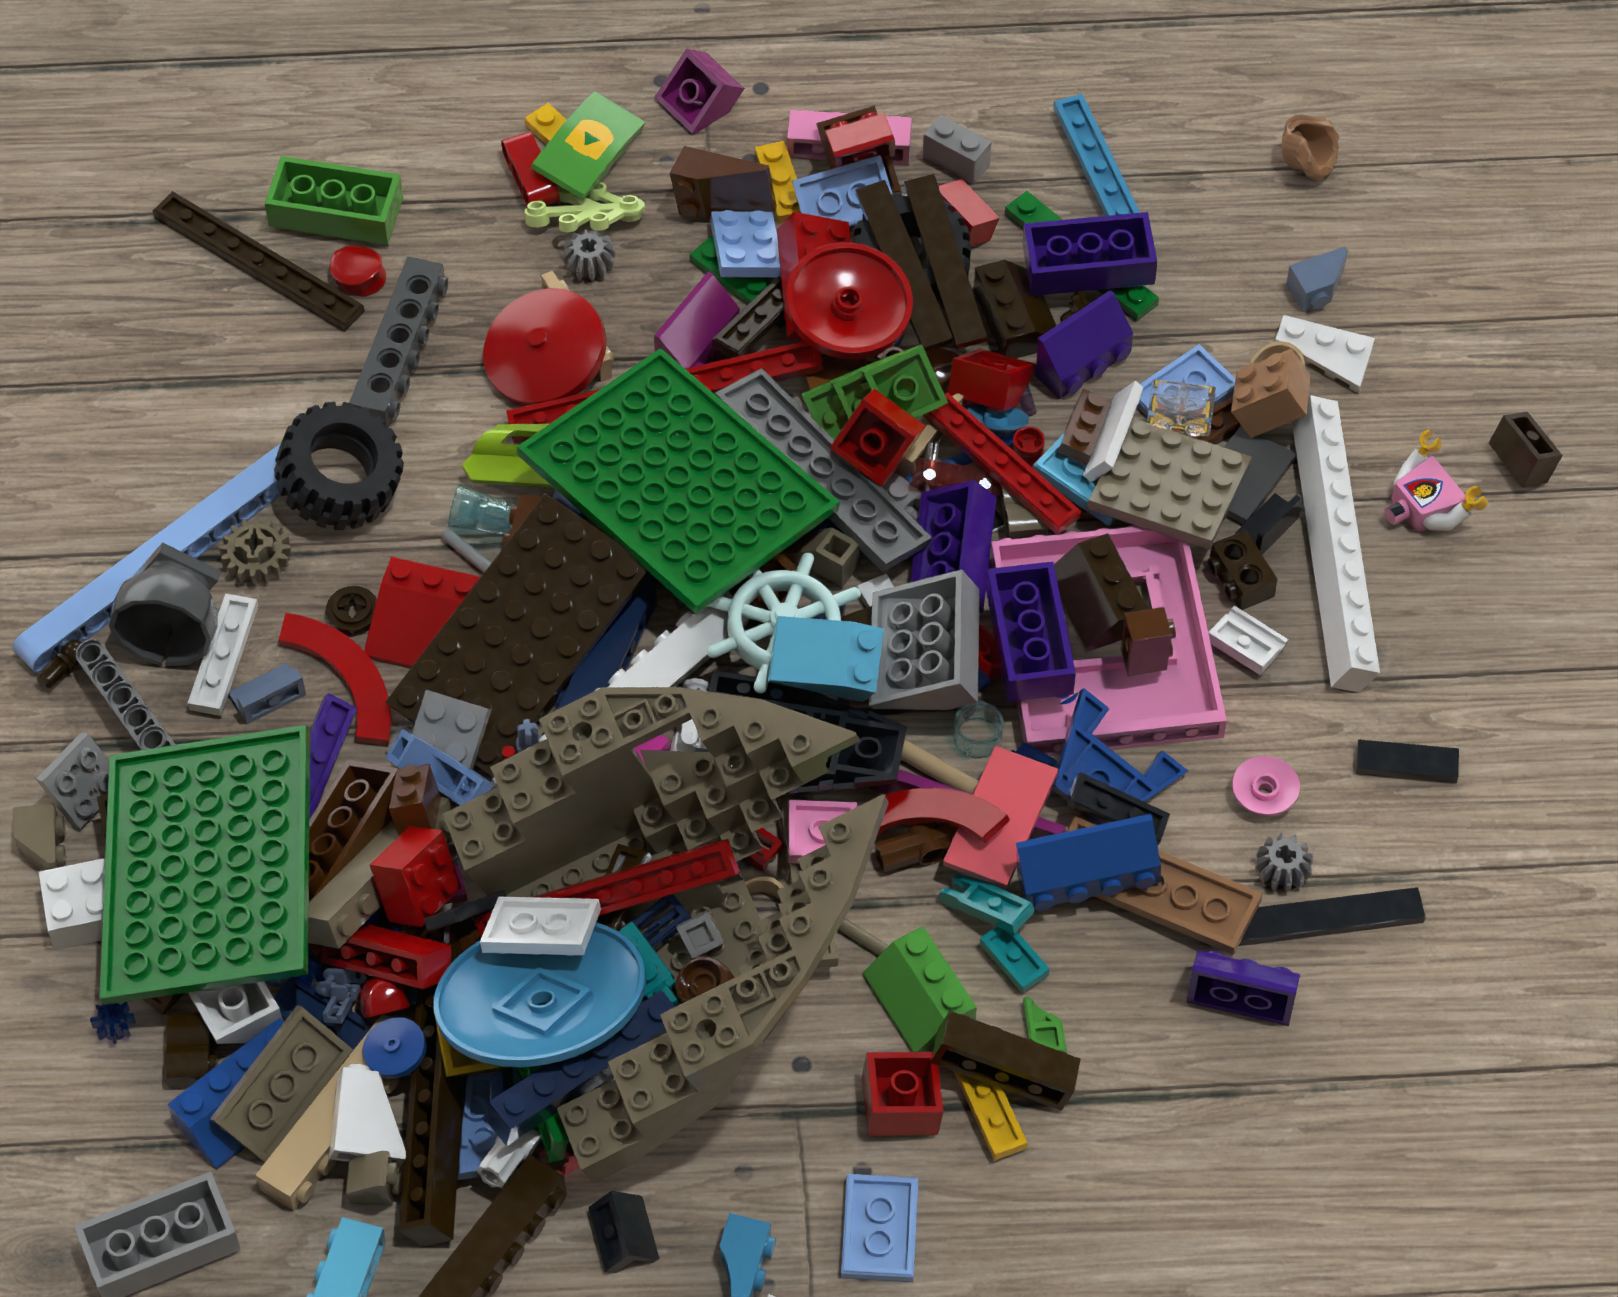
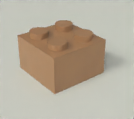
[1231,348,1311,438]

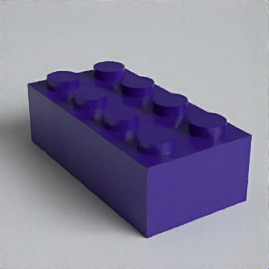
[1023,212,1157,296]
[986,561,1076,702]

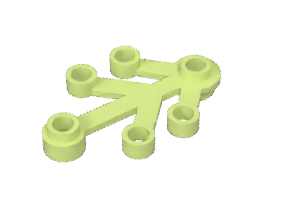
[525,182,645,232]

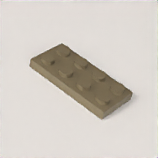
[210,1005,353,1162]

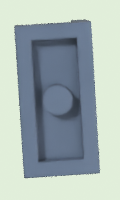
[229,663,306,724]

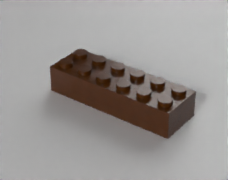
[308,759,399,956]

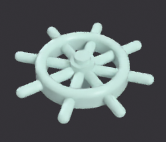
[707,552,861,694]

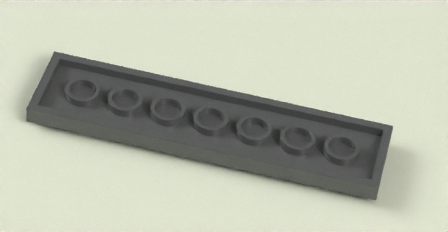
[715,368,932,572]

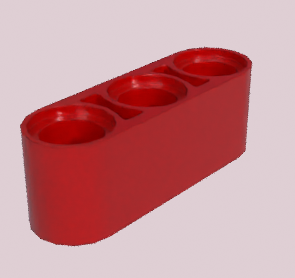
[501,131,560,206]

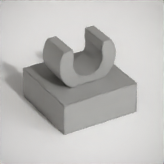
[676,910,724,959]

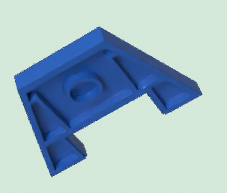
[1052,688,1188,825]

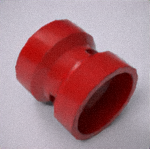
[1012,426,1045,467]

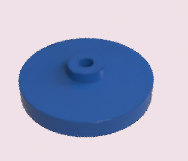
[363,1017,427,1079]

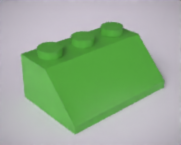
[863,926,977,1052]

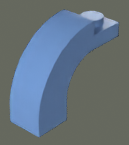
[385,729,494,805]

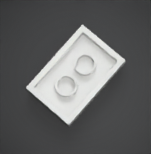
[480,897,601,956]

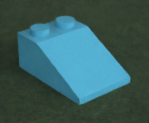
[768,616,884,702]

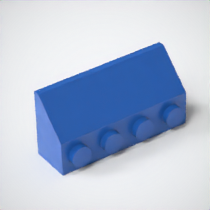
[1016,814,1161,911]
[168,1018,284,1170]

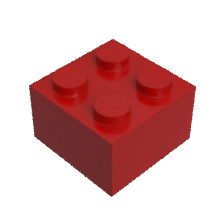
[830,388,926,486]
[369,826,461,927]
[862,1052,944,1136]

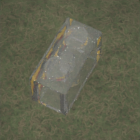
[1147,379,1216,436]

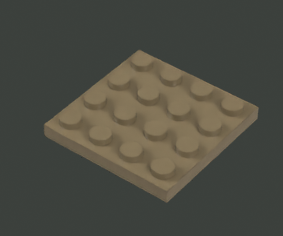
[1087,418,1252,550]

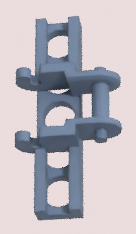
[316,968,368,1024]

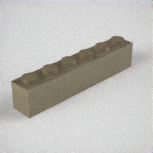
[308,797,454,949]

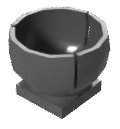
[109,542,221,666]

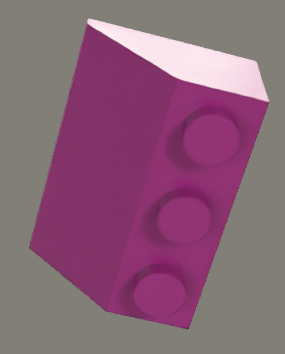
[654,272,740,369]

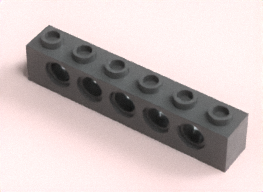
[349,256,448,429]

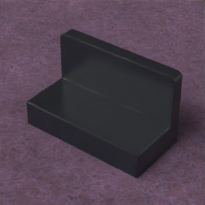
[1235,493,1303,555]
[588,1191,659,1273]

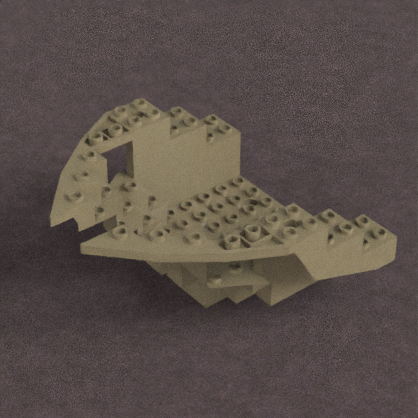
[443,687,889,1183]

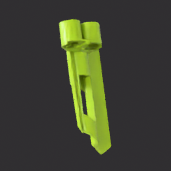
[462,424,554,488]

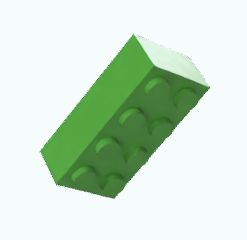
[265,156,403,245]

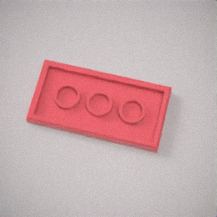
[943,746,1058,890]

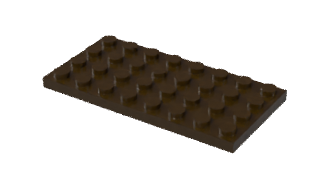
[385,493,649,779]

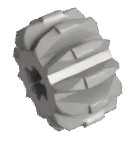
[562,228,615,282]
[1255,832,1314,893]

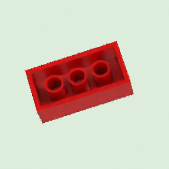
[777,211,851,341]

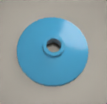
[967,404,1029,437]

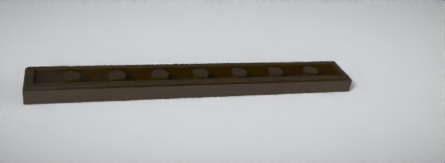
[153,191,365,332]

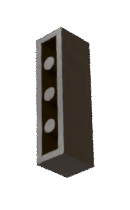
[931,1010,1081,1111]

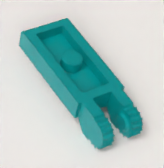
[938,873,1034,934]

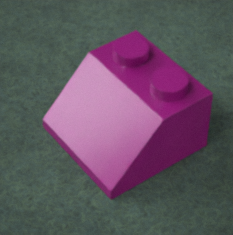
[654,49,745,134]

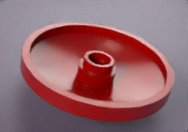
[785,243,913,359]
[483,288,607,406]

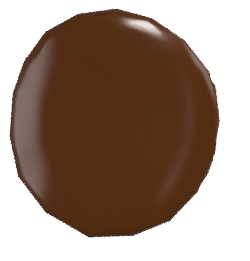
[675,956,735,1003]

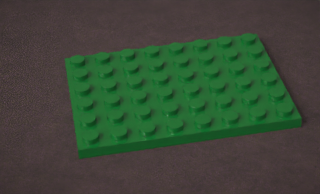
[517,348,840,614]
[99,725,310,1005]

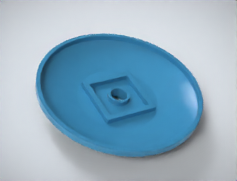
[434,922,646,1067]

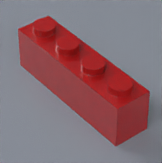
[321,923,451,989]

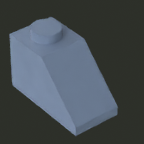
[1286,247,1348,312]

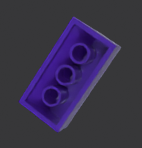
[910,480,996,613]

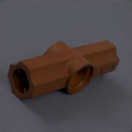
[875,821,958,872]

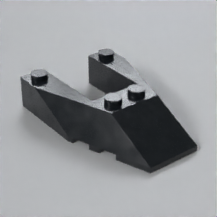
[694,670,907,798]

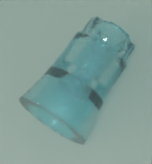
[448,484,517,535]

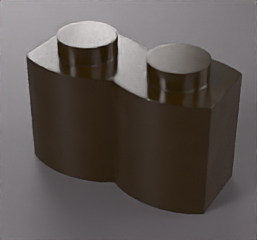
[165,1012,219,1088]

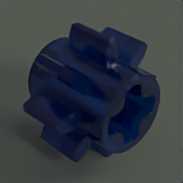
[90,1002,136,1044]

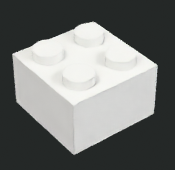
[39,858,105,950]

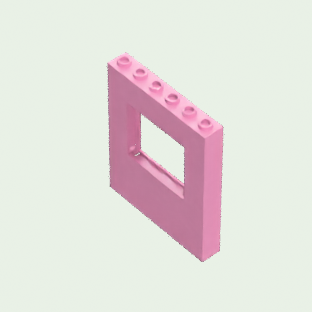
[990,525,1227,759]

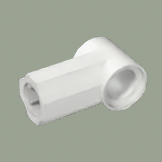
[477,1129,541,1188]

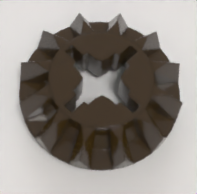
[326,586,377,634]

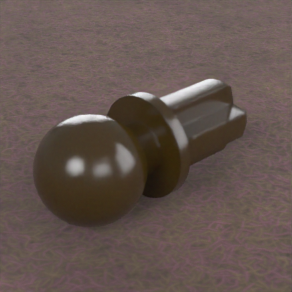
[37,639,82,688]

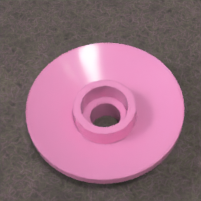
[1232,756,1300,816]

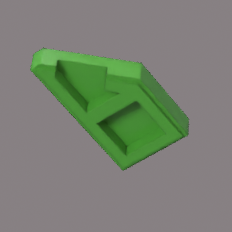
[1023,997,1067,1053]

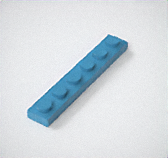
[1053,94,1140,216]

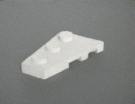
[1275,315,1375,394]

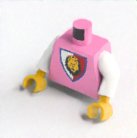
[1385,430,1488,532]

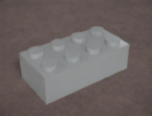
[74,1171,241,1297]

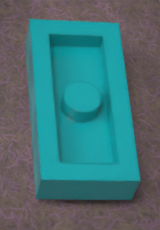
[979,927,1050,994]

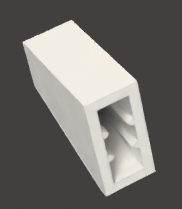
[329,1064,406,1168]

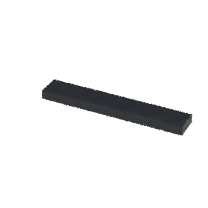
[1239,887,1426,946]

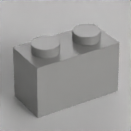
[923,115,992,184]

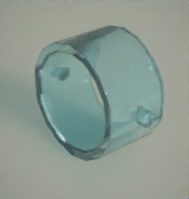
[953,701,1004,759]

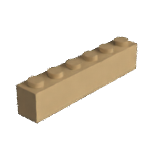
[255,1014,399,1211]

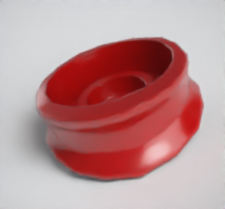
[329,245,386,296]

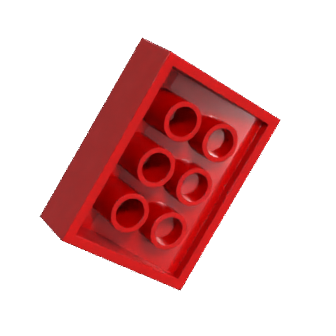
[364,557,480,669]

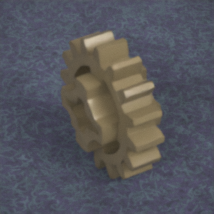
[219,517,292,585]

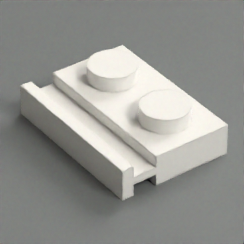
[1208,606,1289,675]

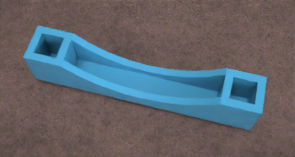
[719,1213,776,1297]

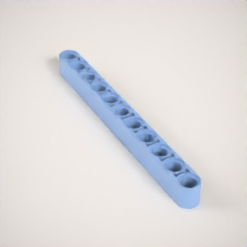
[13,444,281,673]

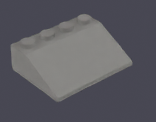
[869,569,979,710]

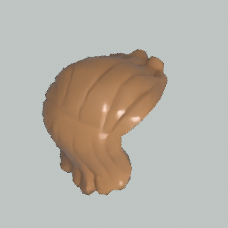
[1281,114,1339,181]

